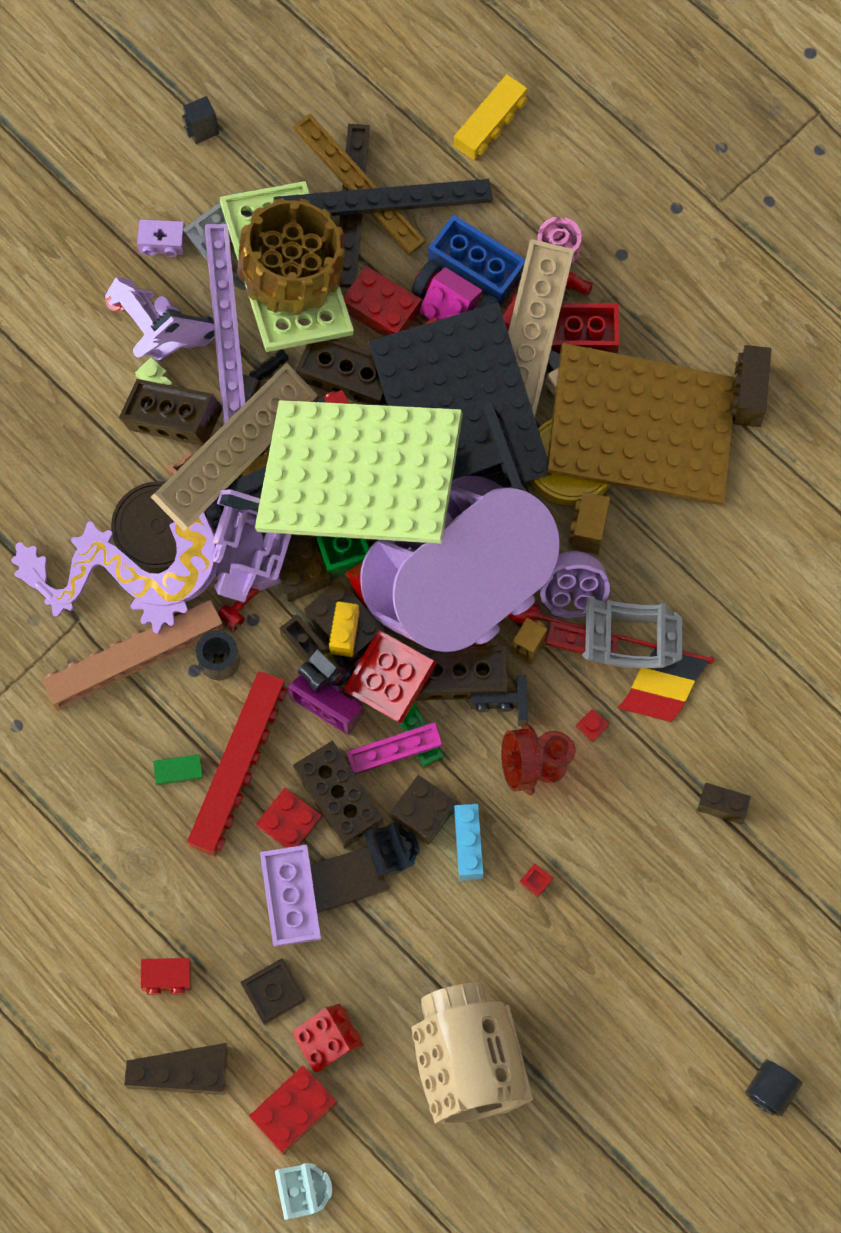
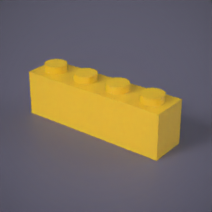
[454,74,528,161]

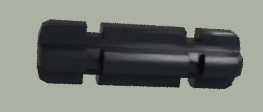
[249,349,289,380]

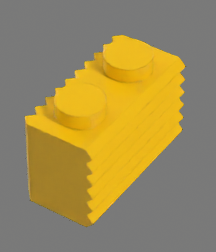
[329,602,360,657]

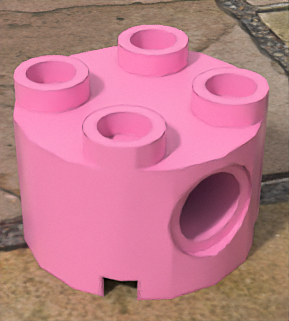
[537,217,582,264]

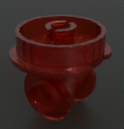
[501,724,576,795]

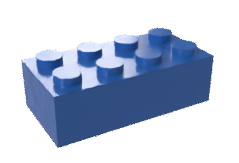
[428,215,525,305]

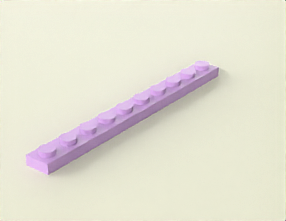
[205,224,245,424]

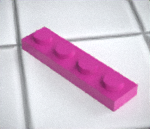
[346,722,443,775]

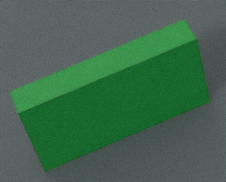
[153,754,203,785]

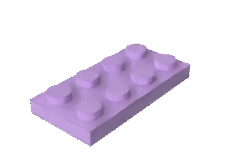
[260,845,321,947]

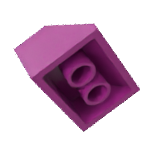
[288,674,364,736]

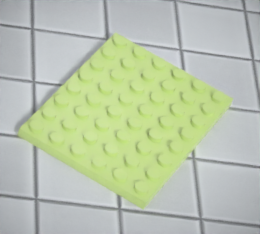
[255,400,463,544]

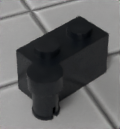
[298,649,356,693]

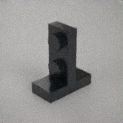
[471,675,528,726]

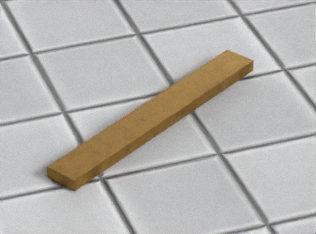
[293,113,426,256]

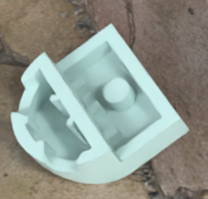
[275,1163,332,1220]

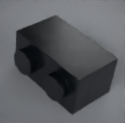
[181,96,219,144]

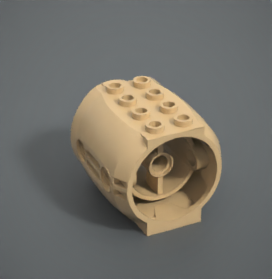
[411,982,533,1124]

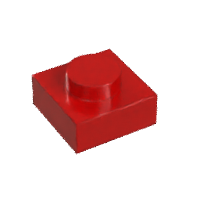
[576,709,609,743]
[520,863,553,898]

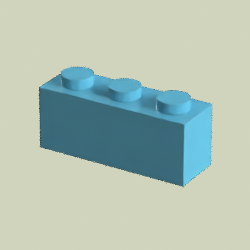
[454,804,483,881]

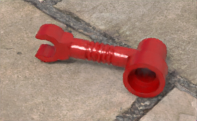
[217,587,262,632]

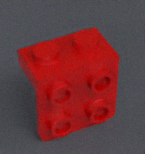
[293,1004,364,1072]

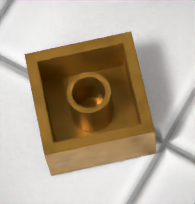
[569,492,610,554]

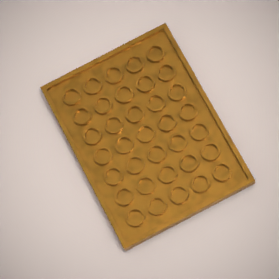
[546,343,736,506]

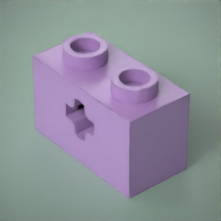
[137,219,185,257]

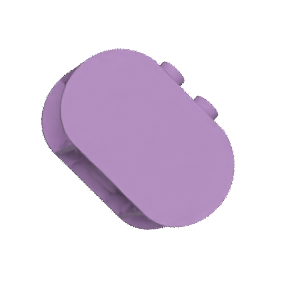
[360,476,559,652]

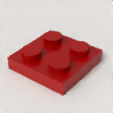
[256,788,322,848]

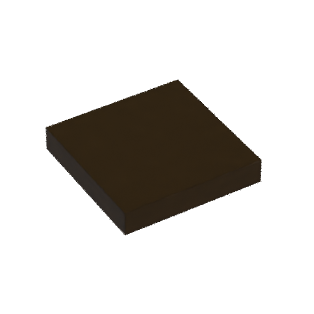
[240,958,306,1025]

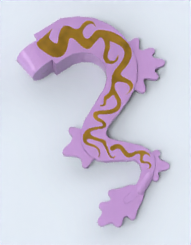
[11,512,220,634]

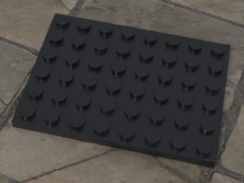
[368,302,552,488]

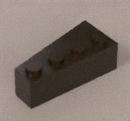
[124,1043,228,1095]

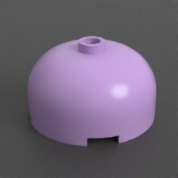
[539,551,610,618]

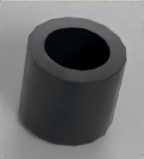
[195,630,240,681]
[745,1059,803,1117]

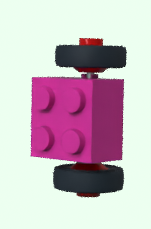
[411,259,500,320]

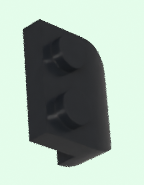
[364,823,419,877]

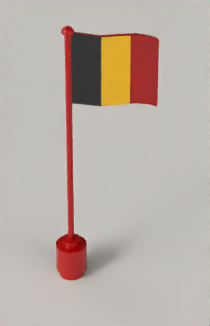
[508,603,714,722]

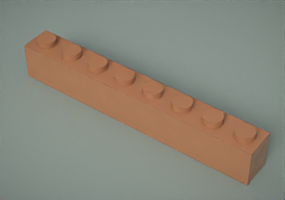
[42,600,224,710]

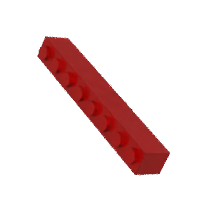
[187,671,288,856]

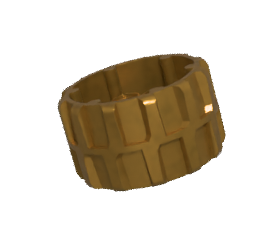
[237,198,345,315]

